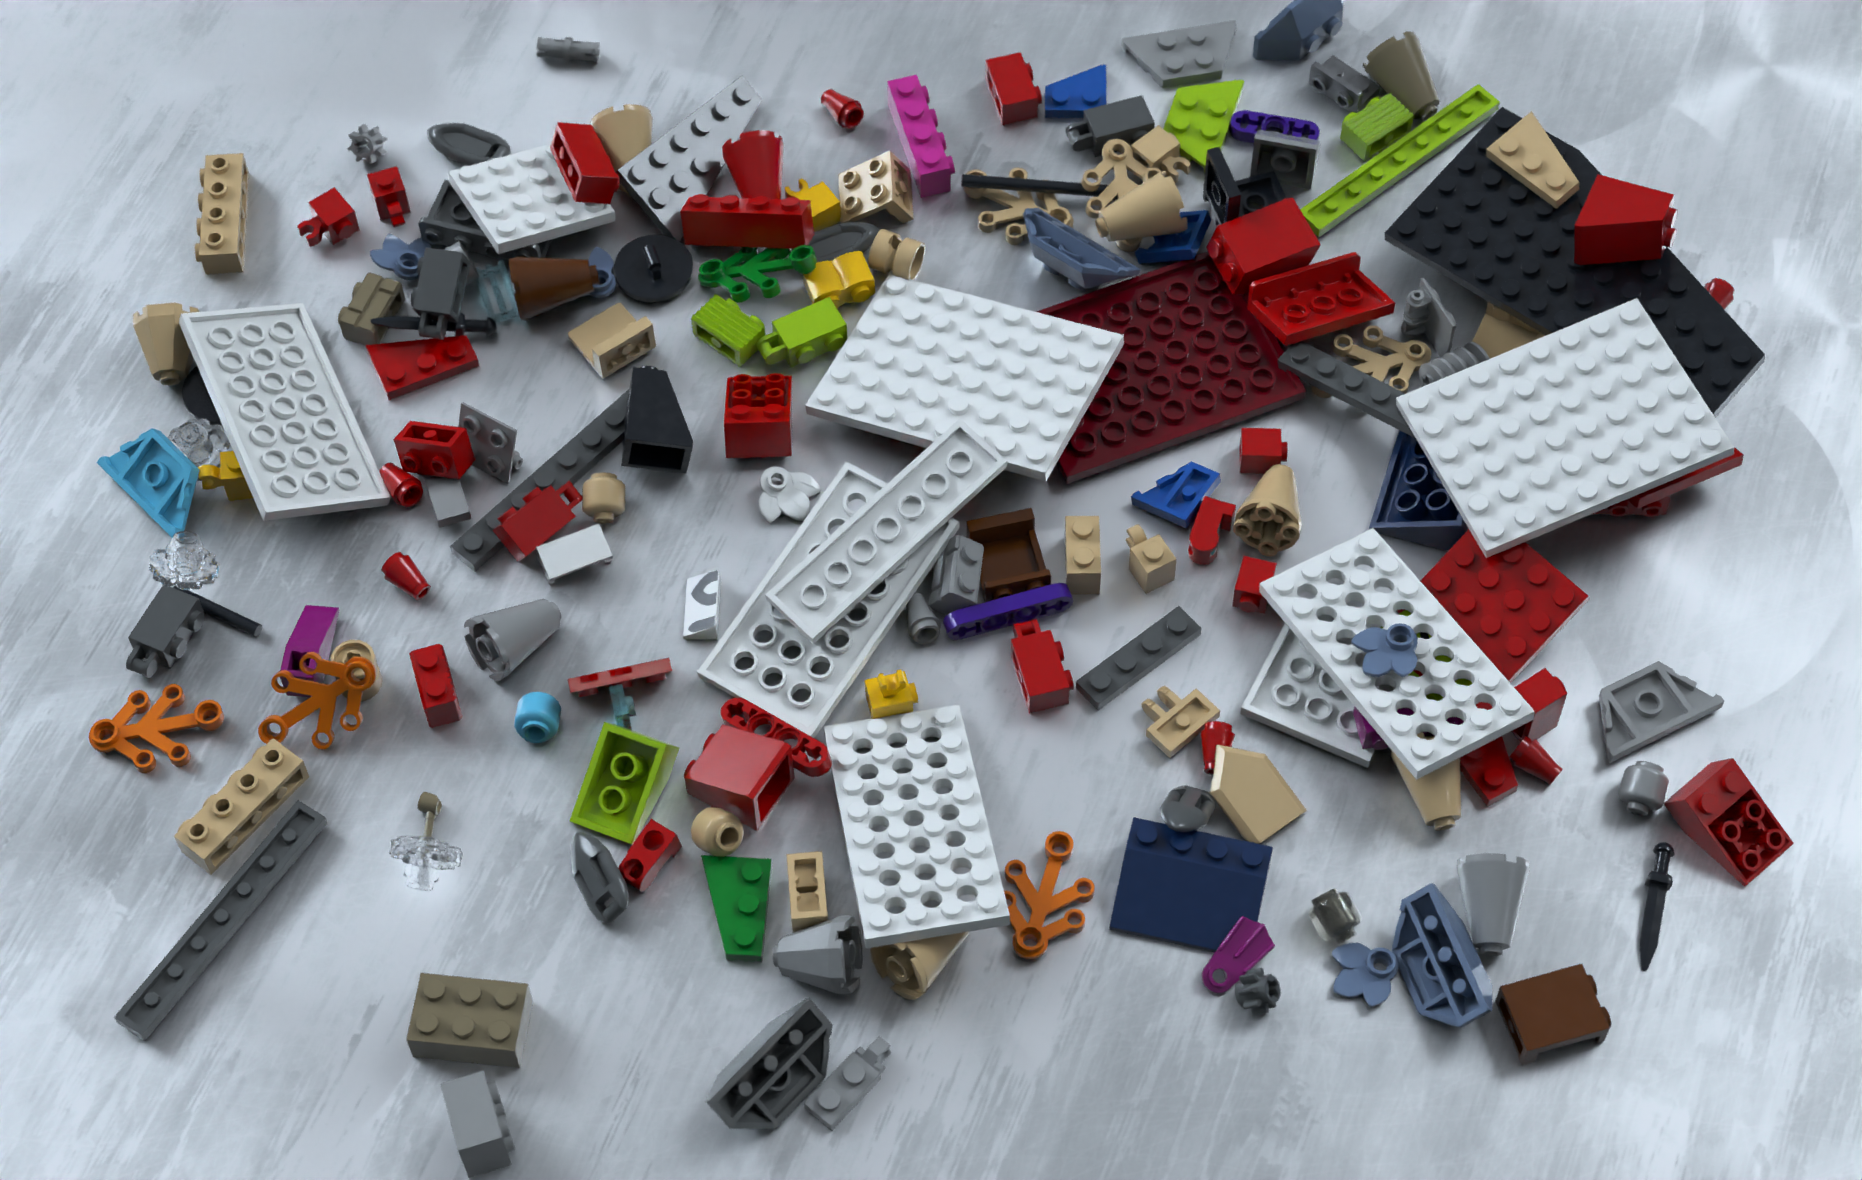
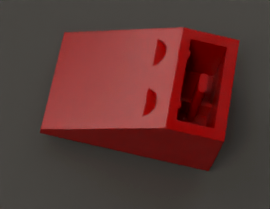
[724,373,792,458]
[1664,758,1794,886]

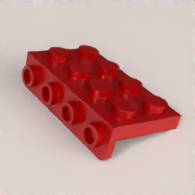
[1247,252,1395,346]

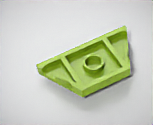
[1163,80,1244,174]

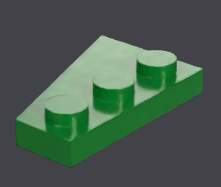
[701,855,772,962]

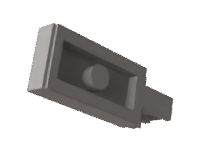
[804,1036,891,1131]

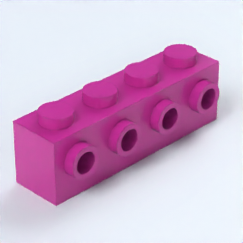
[887,75,955,198]

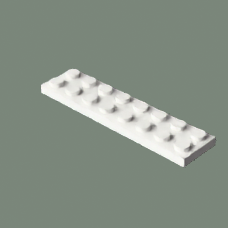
[765,418,1007,644]

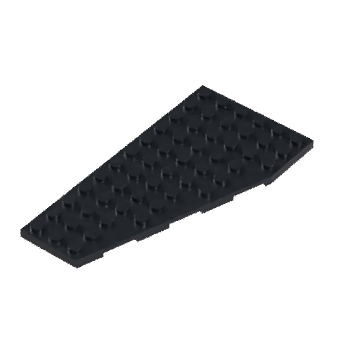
[1384,107,1765,418]

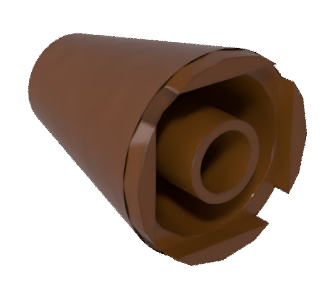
[509,257,600,320]

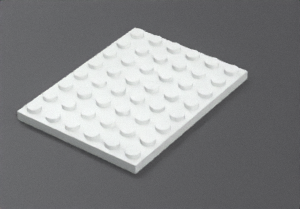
[805,274,1124,481]
[1396,298,1734,558]

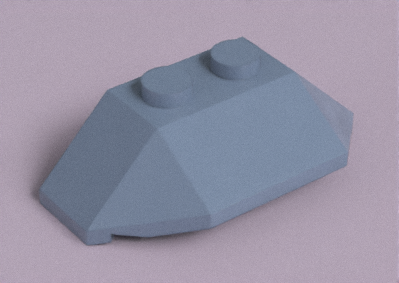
[1252,0,1344,60]
[1023,208,1141,291]
[1392,883,1492,1028]

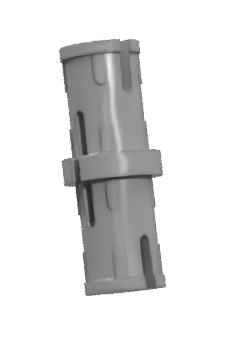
[537,37,600,62]

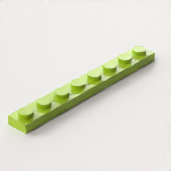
[1300,84,1500,238]

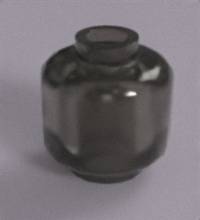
[1308,888,1362,944]

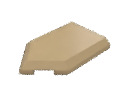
[1210,745,1307,844]

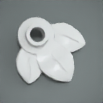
[758,466,821,523]

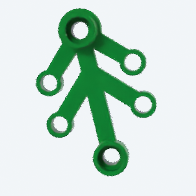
[698,245,817,303]

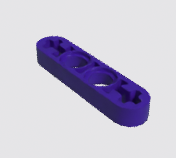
[943,583,1074,640]

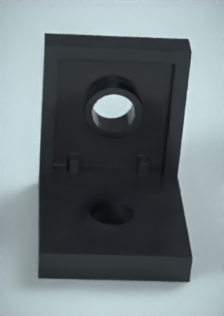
[1203,147,1287,225]

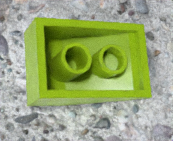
[569,722,680,844]

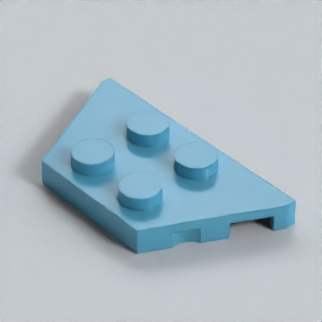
[96,428,200,540]

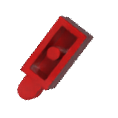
[493,480,583,562]
[1011,619,1074,713]

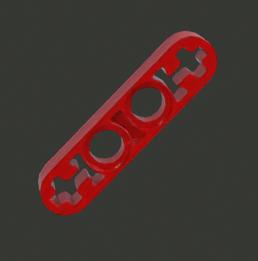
[720,698,832,777]

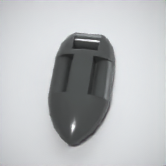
[427,123,511,166]
[791,222,879,262]
[1160,785,1216,833]
[570,832,629,923]

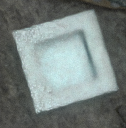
[609,684,636,730]

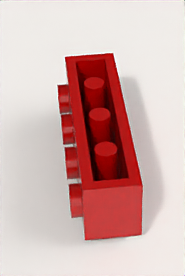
[680,194,814,249]

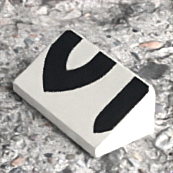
[683,570,721,640]

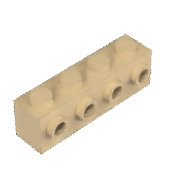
[195,153,249,274]
[174,738,309,875]

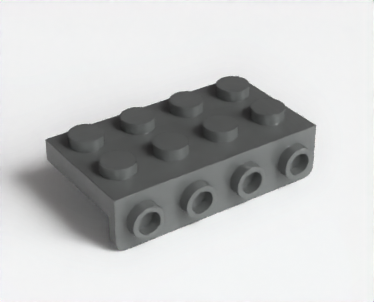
[418,180,552,260]

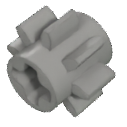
[347,124,388,164]

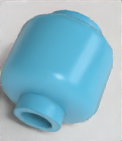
[514,692,561,743]

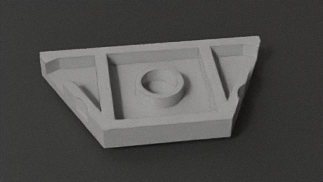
[1121,20,1236,88]
[1599,661,1724,763]

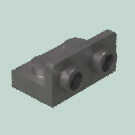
[1309,55,1381,114]

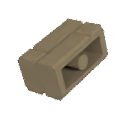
[338,272,405,345]

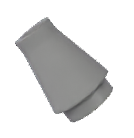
[906,593,941,644]

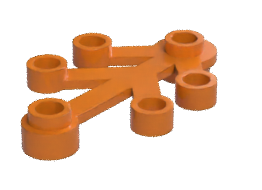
[258,652,376,749]
[89,684,224,773]
[1004,831,1095,959]

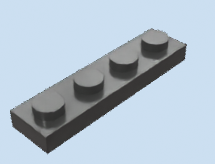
[1076,606,1201,711]

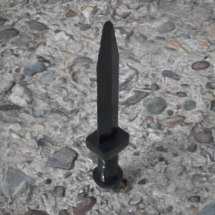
[371,312,497,336]
[1639,842,1675,971]

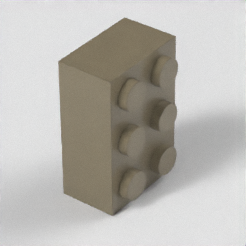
[406,973,533,1068]

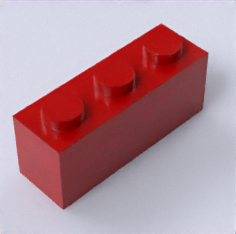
[550,122,619,204]

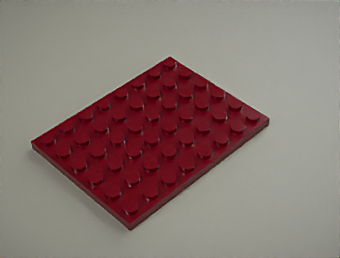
[1036,252,1306,484]

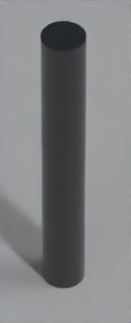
[173,585,262,637]

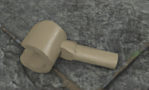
[418,792,442,843]

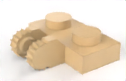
[1141,686,1220,758]

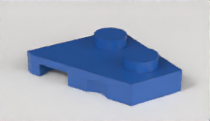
[1045,65,1106,118]
[1135,210,1212,264]
[1131,461,1221,528]

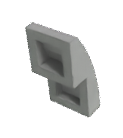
[424,476,472,528]

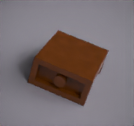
[966,508,1051,602]
[1495,963,1611,1066]

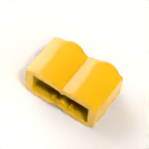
[802,251,876,309]

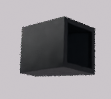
[621,366,693,474]

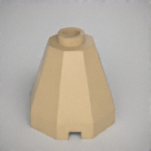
[133,303,199,385]

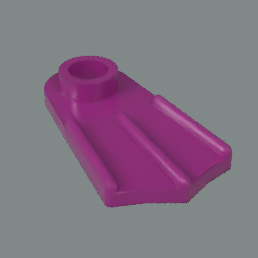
[1202,916,1275,993]

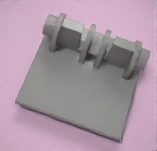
[1401,277,1456,358]
[458,402,523,484]

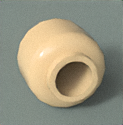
[582,472,625,524]
[691,807,744,857]

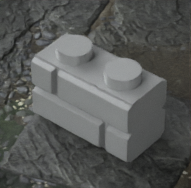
[929,535,984,615]

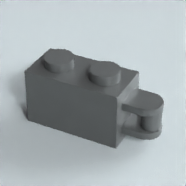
[1065,95,1155,157]
[411,247,471,340]
[126,584,205,678]

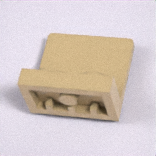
[838,151,914,223]
[1472,302,1540,359]
[568,303,656,378]

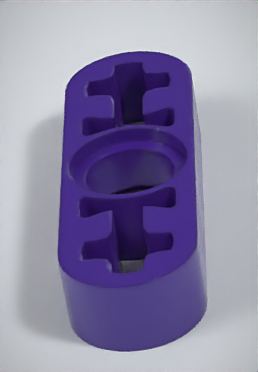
[1230,110,1320,144]

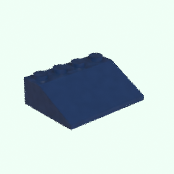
[1369,430,1469,550]
[1109,817,1273,953]

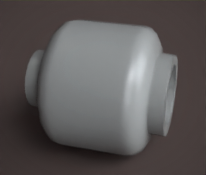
[1618,761,1669,816]

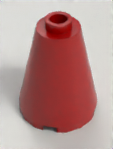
[722,130,784,199]

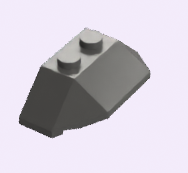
[705,998,833,1129]

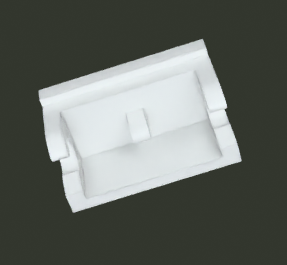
[536,524,613,585]

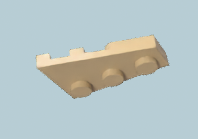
[1486,111,1579,209]

